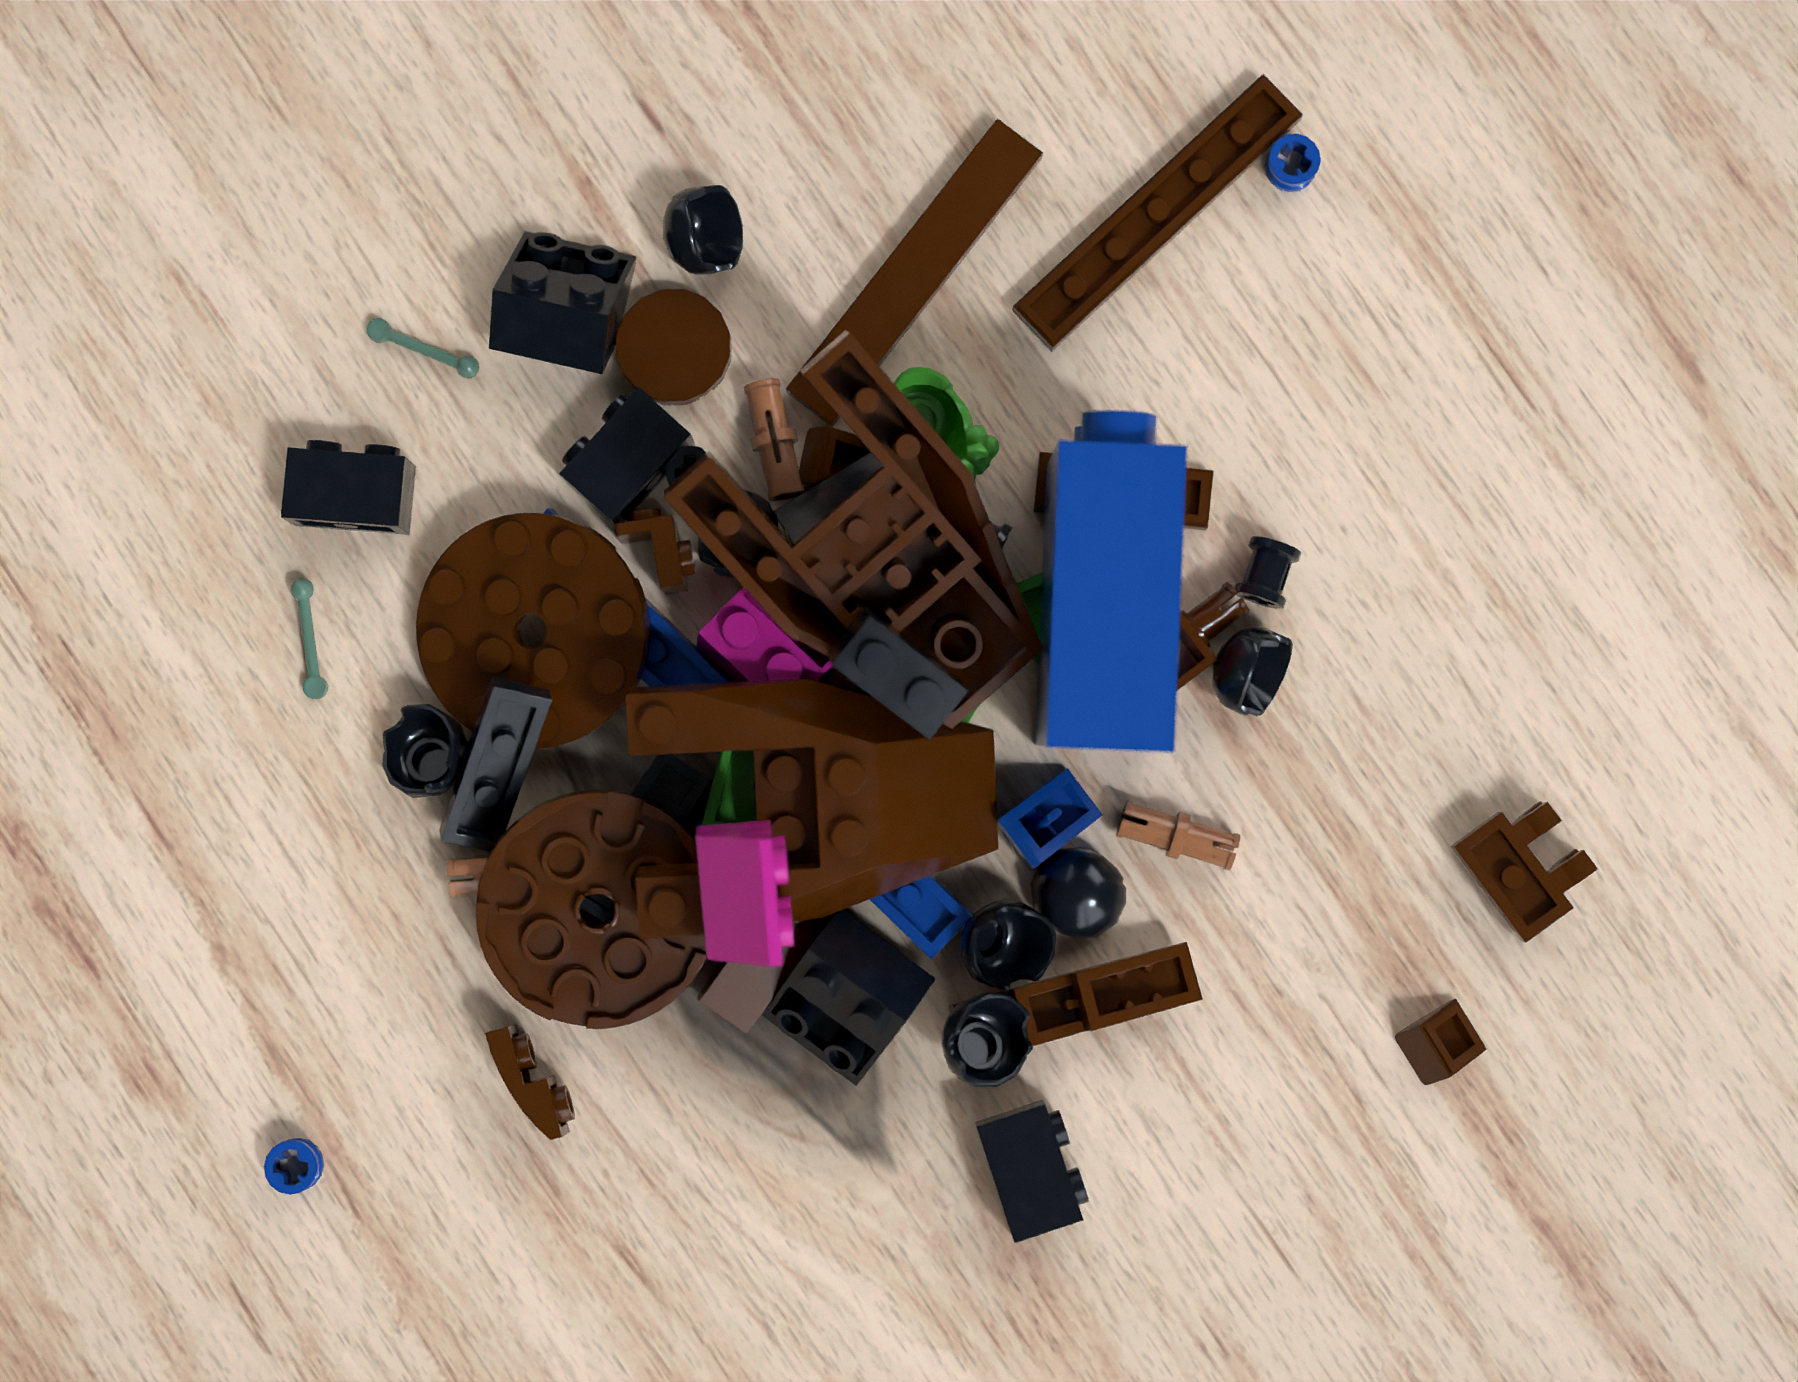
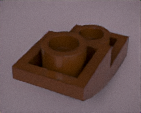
[485,1024,575,1140]

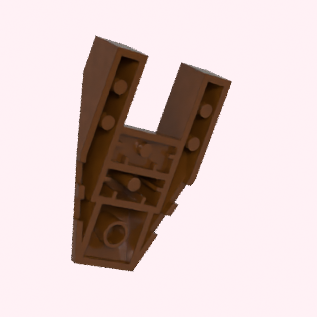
[664,330,1043,729]
[625,678,998,939]

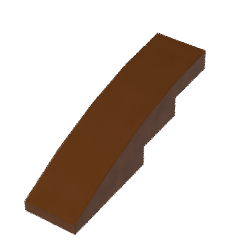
[948,942,1203,1046]

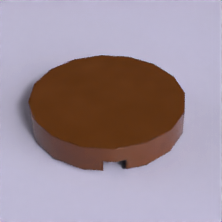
[616,289,731,405]

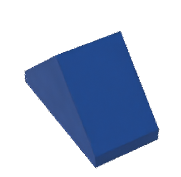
[997,768,1103,870]

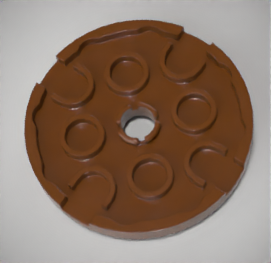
[416,513,650,749]
[476,789,707,1029]

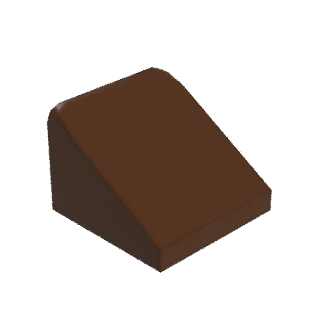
[799,426,871,487]
[1395,998,1487,1085]

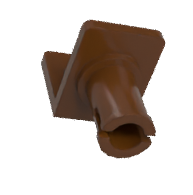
[1177,582,1249,690]

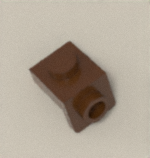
[614,508,696,595]

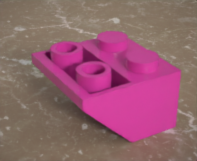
[696,587,836,683]
[696,820,794,967]

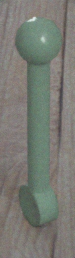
[367,318,479,378]
[290,578,328,699]

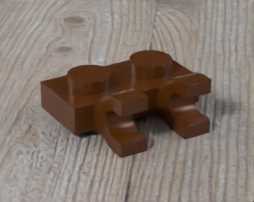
[1451,801,1598,943]

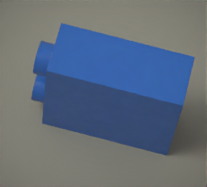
[1035,410,1187,752]

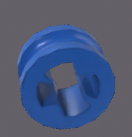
[1265,134,1321,192]
[264,1138,324,1195]

